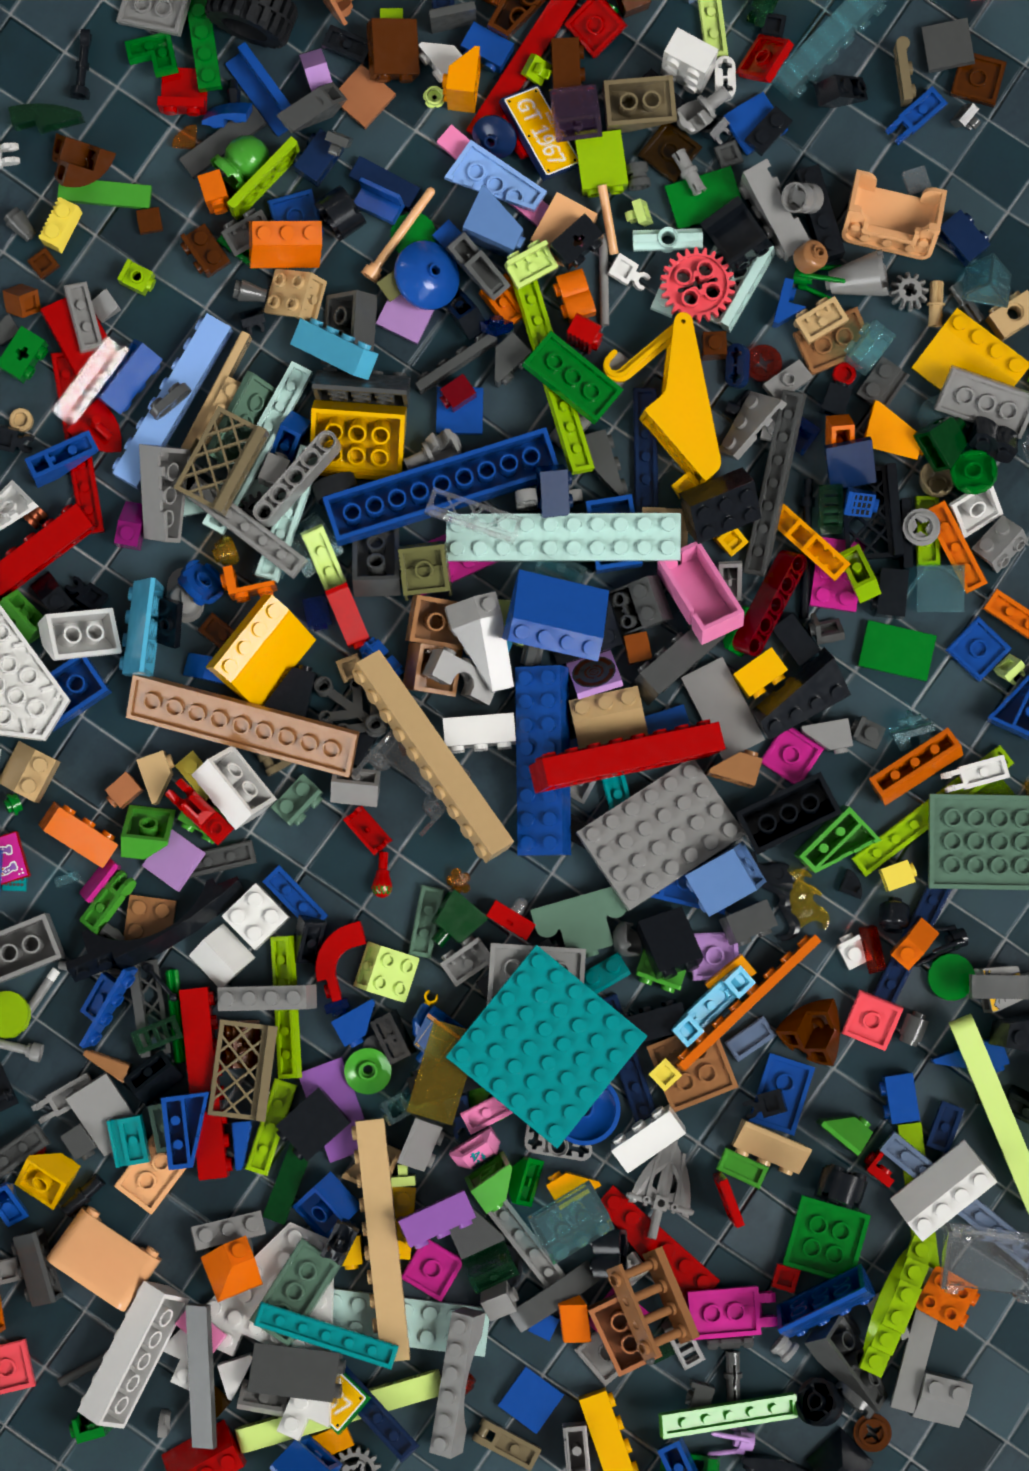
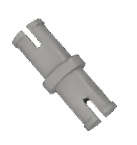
[672,148,707,196]

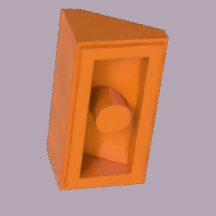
[558,1295,591,1343]

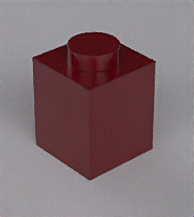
[439,374,477,413]

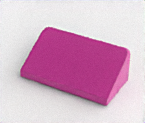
[79,858,121,903]

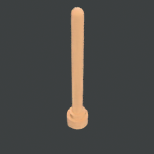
[361,187,435,283]

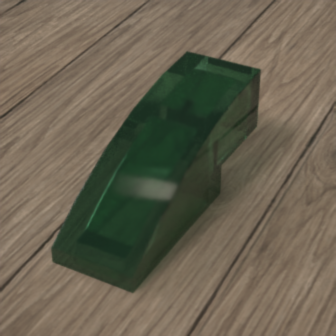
[8,103,85,134]

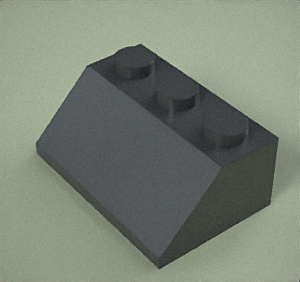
[321,290,378,365]
[11,1227,63,1307]

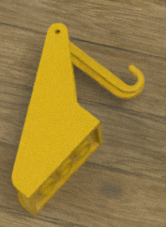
[603,312,721,484]

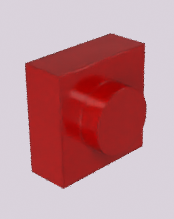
[771,1263,801,1293]

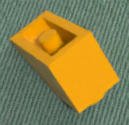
[546,1170,601,1210]

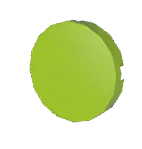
[0,991,31,1039]

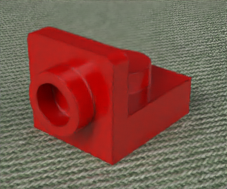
[864,1150,895,1188]

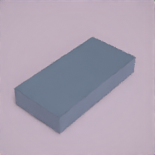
[724,1016,777,1062]

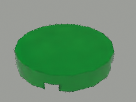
[391,212,436,254]
[950,450,998,495]
[927,954,975,1001]

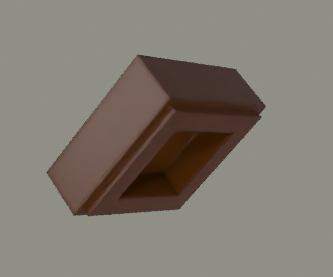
[136,207,163,235]
[27,247,60,280]

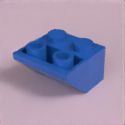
[269,1435,343,1471]

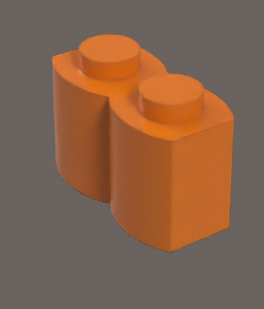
[553,268,596,324]

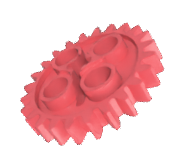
[659,247,736,324]

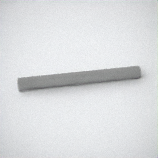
[599,233,609,326]

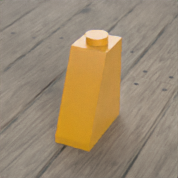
[864,400,923,460]

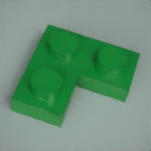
[125,33,179,78]

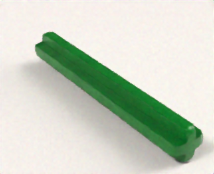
[165,969,186,1063]

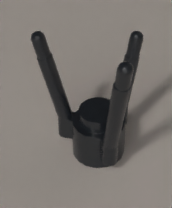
[914,924,969,967]

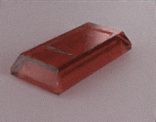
[859,925,886,974]

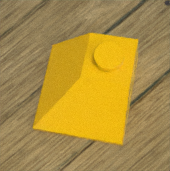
[14,1153,81,1210]

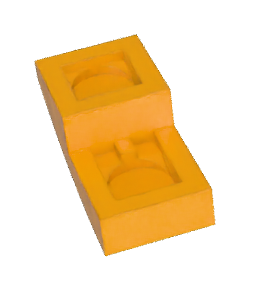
[311,1427,355,1455]

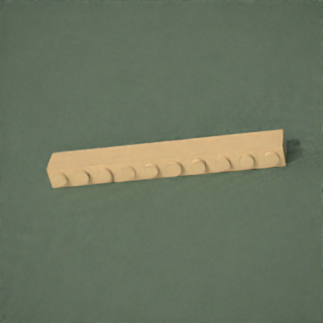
[352,650,514,863]
[351,1117,410,1362]

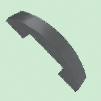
[509,1260,600,1333]

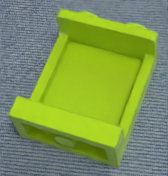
[574,129,628,198]

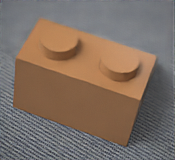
[403,643,463,697]
[706,749,763,789]

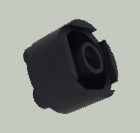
[314,185,367,242]
[814,1164,868,1210]

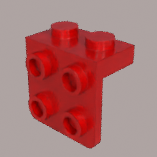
[157,68,208,117]

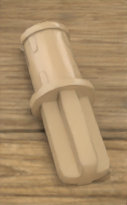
[927,280,945,328]

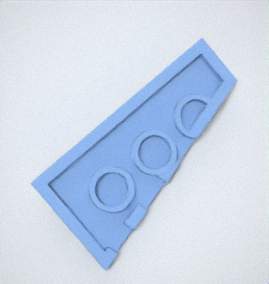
[444,140,547,212]

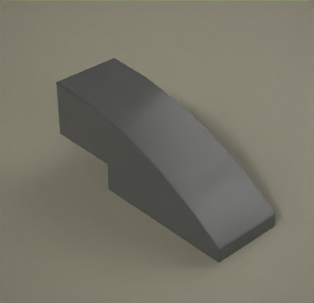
[444,232,511,301]

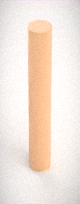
[597,184,619,255]

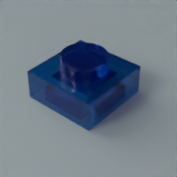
[480,315,513,337]
[324,998,351,1017]

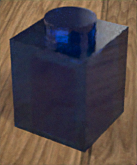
[302,595,332,632]

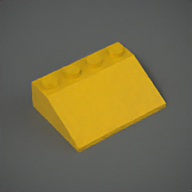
[911,308,1029,390]
[310,400,407,480]
[206,595,316,706]

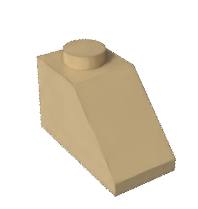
[136,750,175,805]

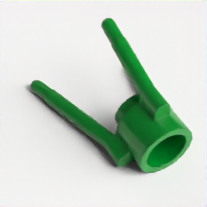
[793,265,846,299]

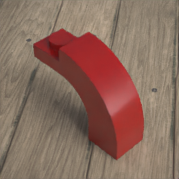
[316,921,367,1002]

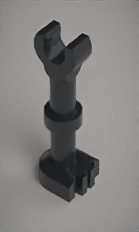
[70,29,92,100]

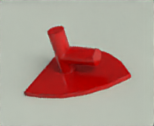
[66,399,122,453]

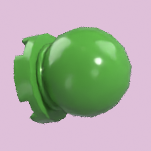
[210,135,270,192]

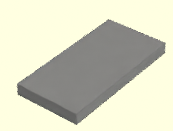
[934,365,1029,439]
[680,657,765,761]

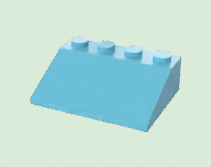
[119,577,165,677]

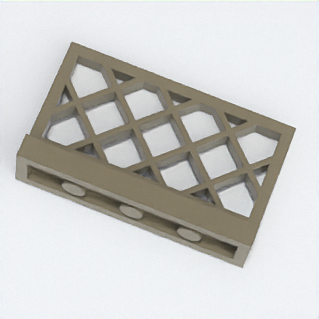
[173,406,270,516]
[207,1019,278,1122]

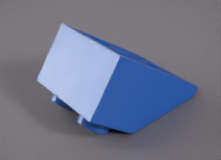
[292,1171,360,1238]

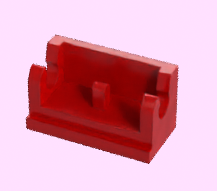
[343,806,393,856]

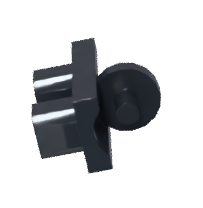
[320,1218,359,1266]

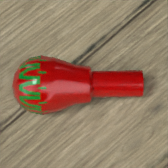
[372,852,393,898]

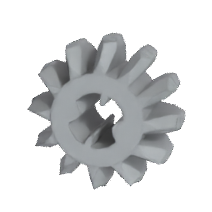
[889,272,929,312]

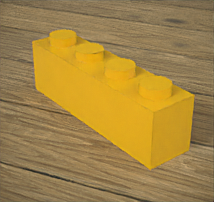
[579,1387,639,1471]

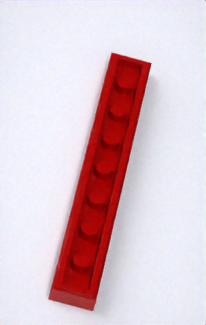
[466,0,579,135]
[51,352,105,534]

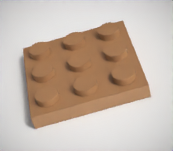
[646,1021,739,1112]

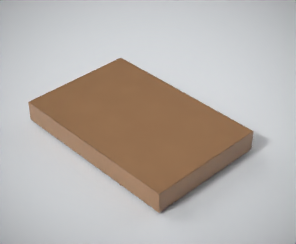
[792,307,875,376]

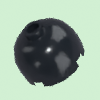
[796,1377,844,1427]

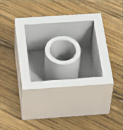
[222,883,291,950]

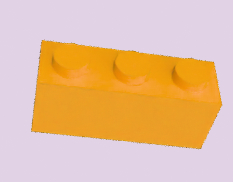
[442,46,481,113]

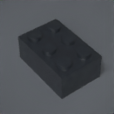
[679,467,761,544]

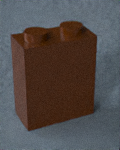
[367,18,420,83]

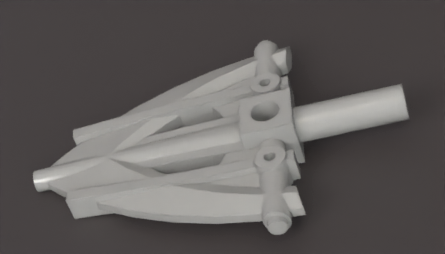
[626,1140,694,1240]

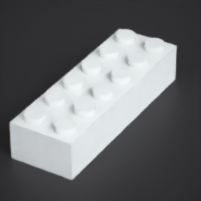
[77,1281,190,1429]

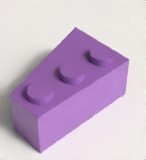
[396,1190,476,1250]

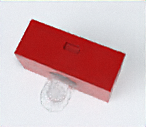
[486,897,536,941]

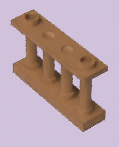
[606,1246,700,1361]

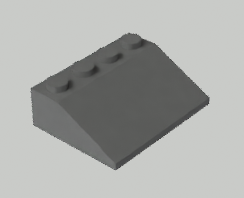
[312,367,411,409]

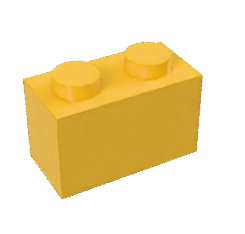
[732,647,788,699]

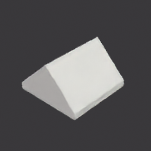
[948,486,1003,538]
[189,923,256,987]

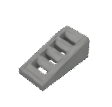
[661,1320,706,1370]

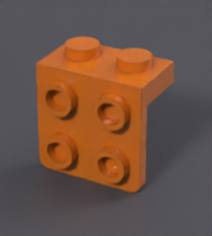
[220,565,278,603]
[916,1266,981,1331]

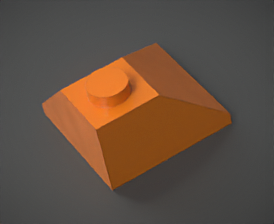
[200,1235,263,1302]

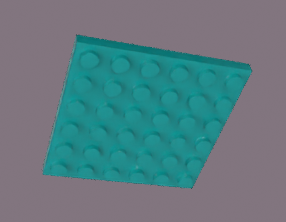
[445,945,647,1149]

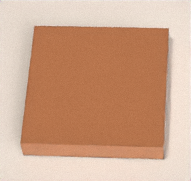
[339,64,396,130]

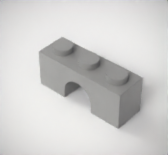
[422,647,495,706]

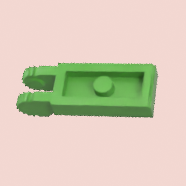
[79,870,137,935]

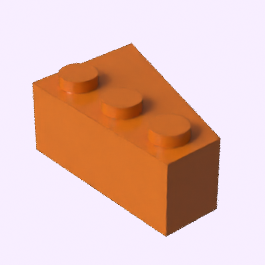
[38,801,118,868]

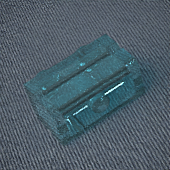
[844,319,896,376]

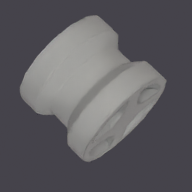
[770,1335,800,1363]

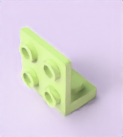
[353,941,419,1003]

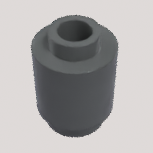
[899,1010,929,1047]

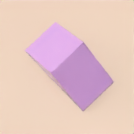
[299,48,332,92]

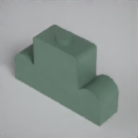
[530,887,626,958]

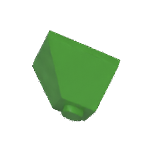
[121,805,176,860]
[816,1115,873,1156]
[465,1151,512,1214]

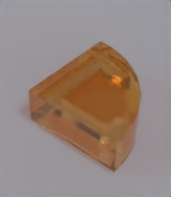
[172,125,197,149]

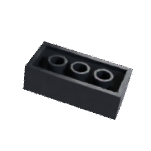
[736,772,842,855]

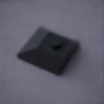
[806,1427,874,1471]

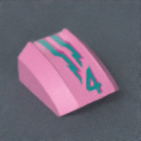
[449,1126,500,1170]

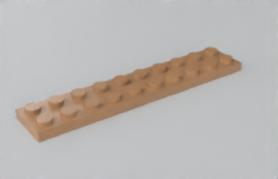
[126,675,360,778]

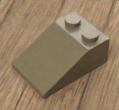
[602,75,677,133]

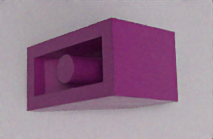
[114,501,144,551]

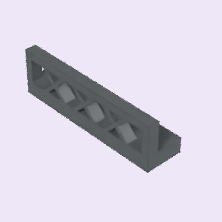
[130,959,172,1058]

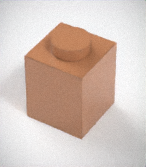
[105,772,145,809]

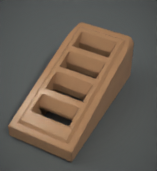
[83,1049,132,1083]

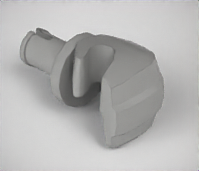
[676,86,731,135]
[403,429,462,470]

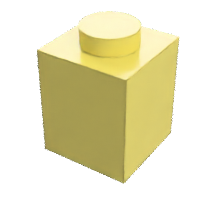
[878,860,917,892]

